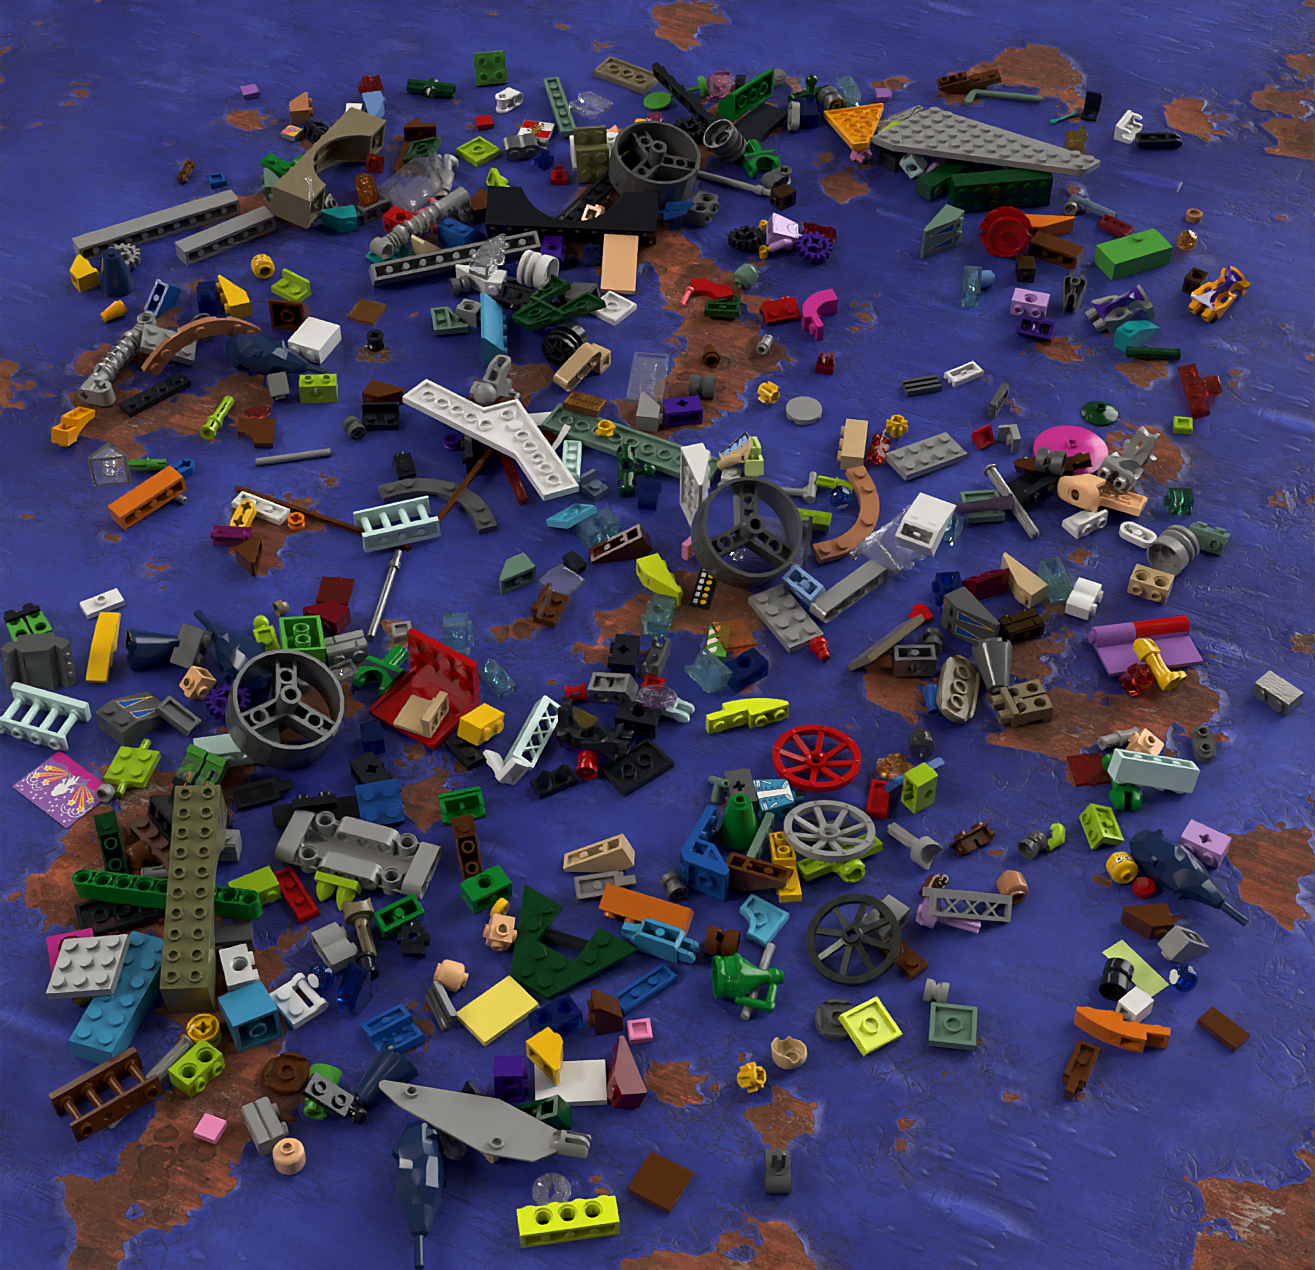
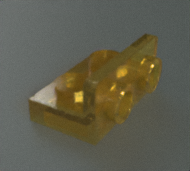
[1064,125,1088,155]

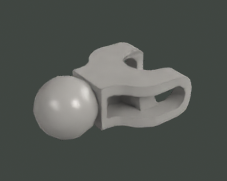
[473,355,512,406]

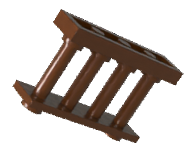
[48,1046,164,1143]

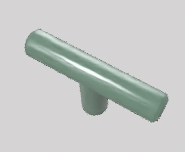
[708,775,730,803]

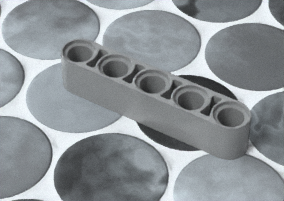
[809,559,889,623]

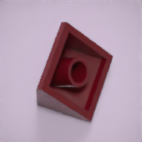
[958,568,1010,601]

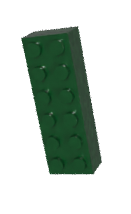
[948,168,1053,213]

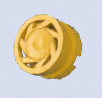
[187,1014,222,1048]

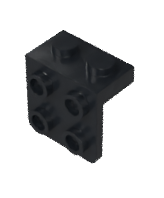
[489,282,536,311]
[1007,473,1057,511]

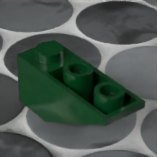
[93,811,129,874]

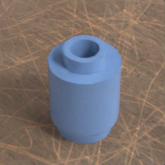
[969,270,995,288]

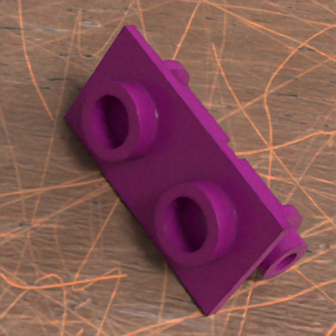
[210,525,252,546]

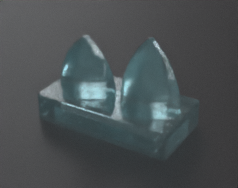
[478,659,518,699]

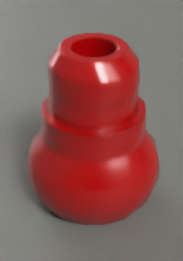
[809,636,831,662]

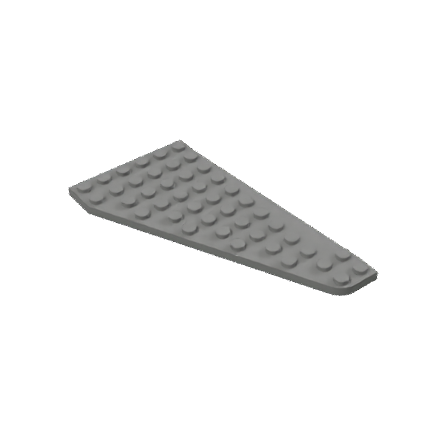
[872,107,1101,175]

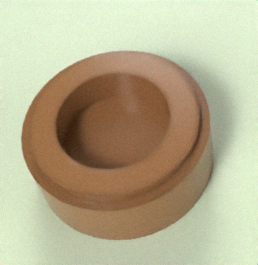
[1185,208,1203,223]

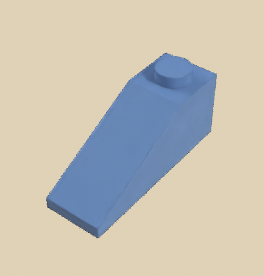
[362,91,387,119]

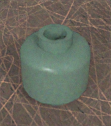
[733,264,759,289]

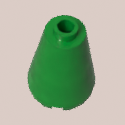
[717,793,759,852]

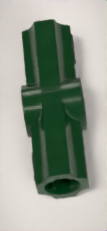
[406,78,456,99]

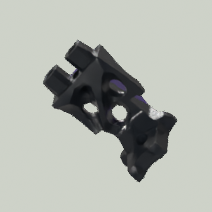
[556,696,635,760]

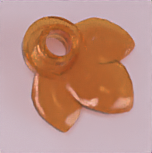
[876,753,915,787]

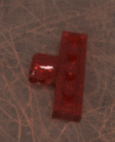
[1178,363,1223,420]

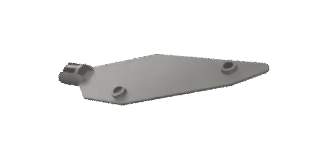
[379,1080,591,1162]

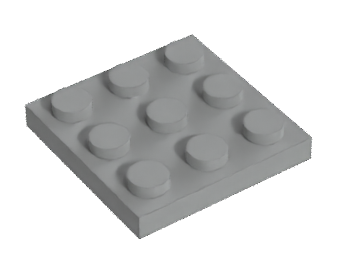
[46,934,131,999]

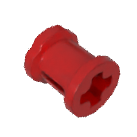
[564,683,587,701]

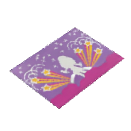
[12,750,104,828]

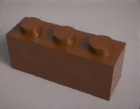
[1028,231,1085,270]

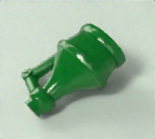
[712,953,784,1013]

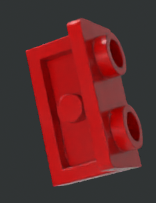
[759,296,801,325]

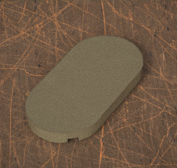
[936,655,980,723]

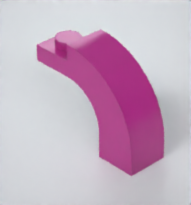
[802,289,838,341]

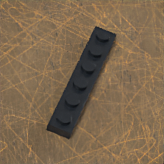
[652,62,712,124]

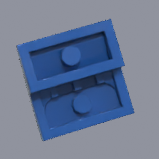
[658,200,694,220]
[360,1004,426,1054]

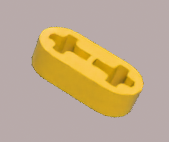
[230,500,257,527]

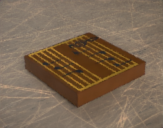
[562,391,607,417]

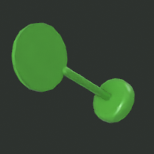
[643,75,709,110]

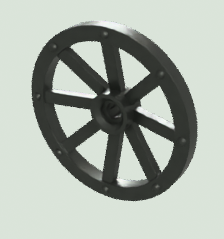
[806,893,902,986]

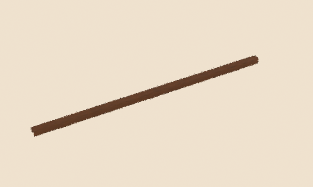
[437,396,532,523]
[234,485,411,552]

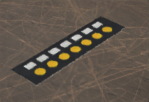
[689,558,724,610]

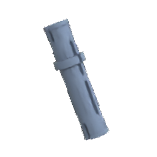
[1069,194,1118,219]

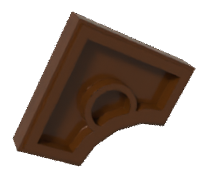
[237,418,276,448]

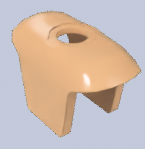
[1057,474,1106,512]

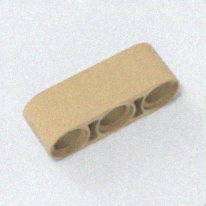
[553,342,602,392]

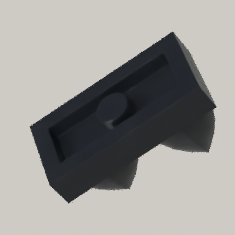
[530,764,578,800]

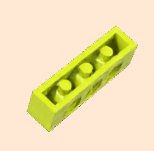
[517,1195,620,1248]

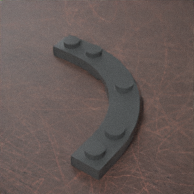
[378,478,498,535]

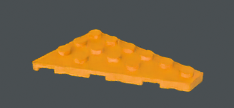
[824,103,884,152]

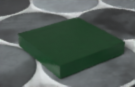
[402,136,443,165]

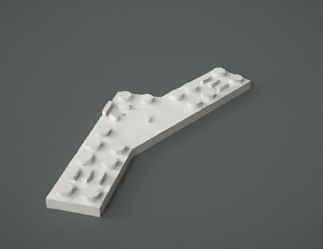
[402,379,579,501]

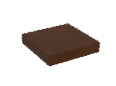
[627,1151,694,1215]

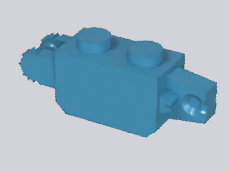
[621,918,701,964]

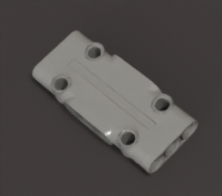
[275,808,442,899]

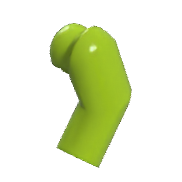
[1045,823,1066,852]

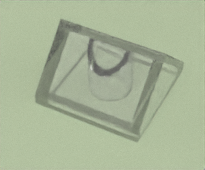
[87,443,132,487]

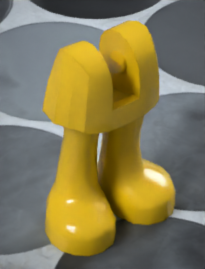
[1133,638,1188,691]

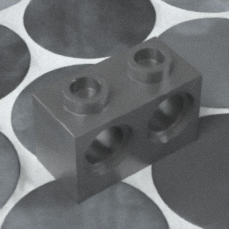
[588,672,639,703]

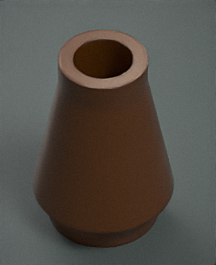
[702,344,720,368]

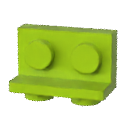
[271,268,311,302]
[797,508,832,532]
[1079,803,1124,850]

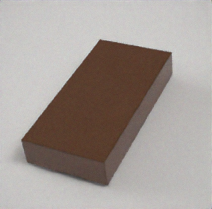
[1197,1006,1250,1052]

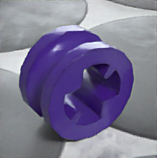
[443,433,460,451]

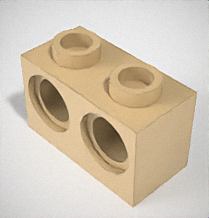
[1127,564,1175,604]

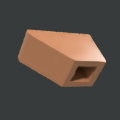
[289,92,313,125]

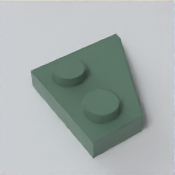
[430,306,468,336]

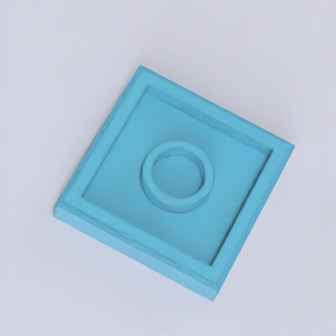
[546,503,598,529]

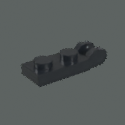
[1135,132,1182,149]

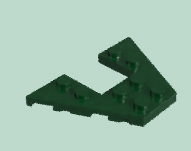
[512,274,607,331]
[510,885,638,1001]

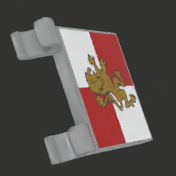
[515,120,556,150]

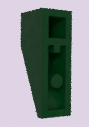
[515,1095,573,1131]

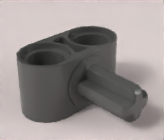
[764,1148,791,1194]

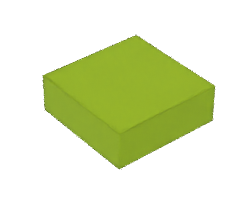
[1173,416,1193,435]

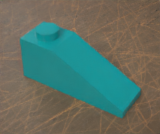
[1113,320,1160,352]

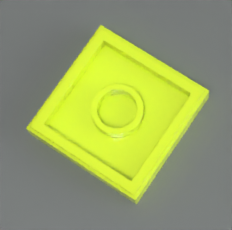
[838,996,903,1057]

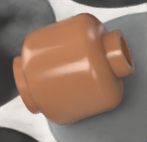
[996,870,1029,904]

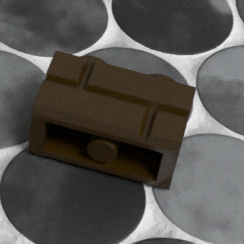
[998,608,1045,645]

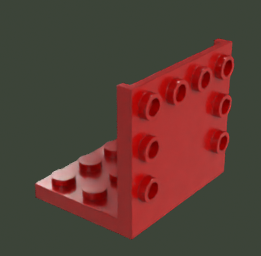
[369,628,481,750]

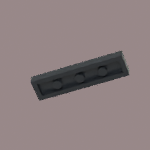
[119,372,191,418]

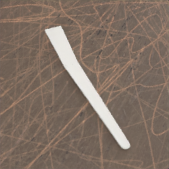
[552,424,571,451]

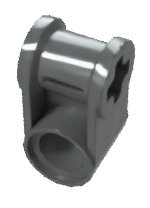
[760,165,792,190]

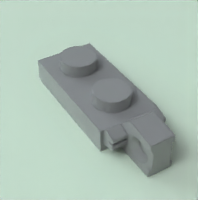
[573,870,636,900]

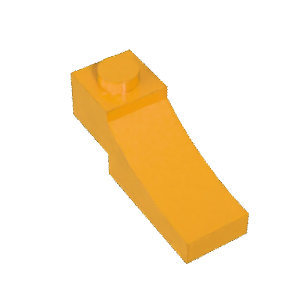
[51,407,95,447]

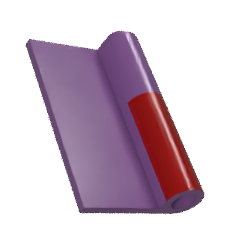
[1088,615,1203,677]

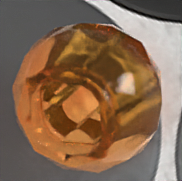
[1176,230,1198,251]

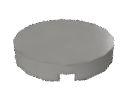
[786,396,822,425]

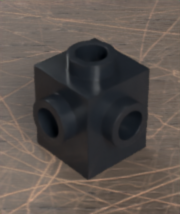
[397,922,431,957]

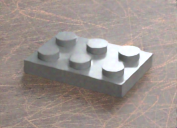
[139,323,197,366]

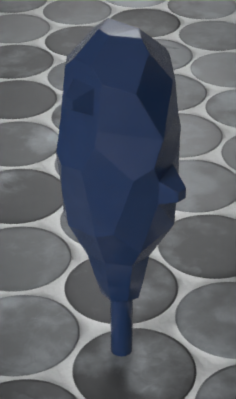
[226,333,330,374]
[194,610,272,690]
[1130,829,1249,927]
[392,1120,446,1270]

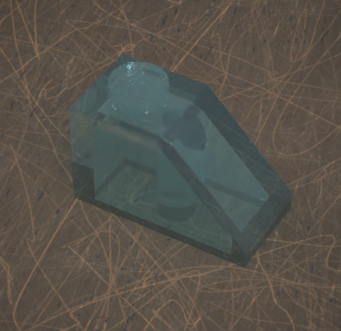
[961,266,982,307]
[941,513,965,545]

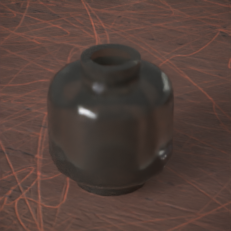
[907,728,936,760]

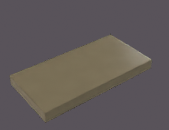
[593,56,659,95]
[847,614,925,671]

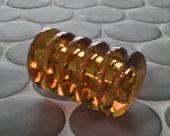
[354,173,380,207]

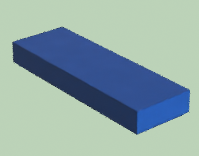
[884,757,945,793]
[613,962,678,1017]

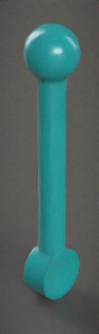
[1050,111,1078,125]

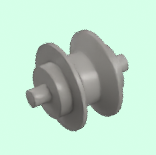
[774,69,786,86]

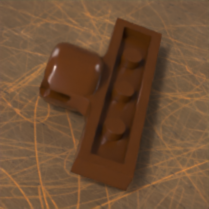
[125,816,171,872]

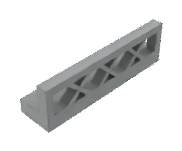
[922,887,1013,922]

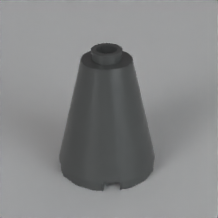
[972,637,1013,696]

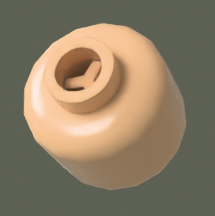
[433,960,469,992]
[273,1138,306,1175]

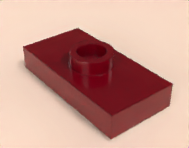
[1096,214,1135,238]

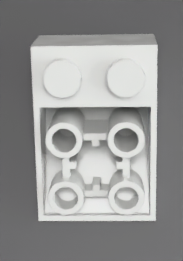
[895,493,956,557]

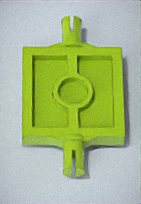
[104,738,161,798]

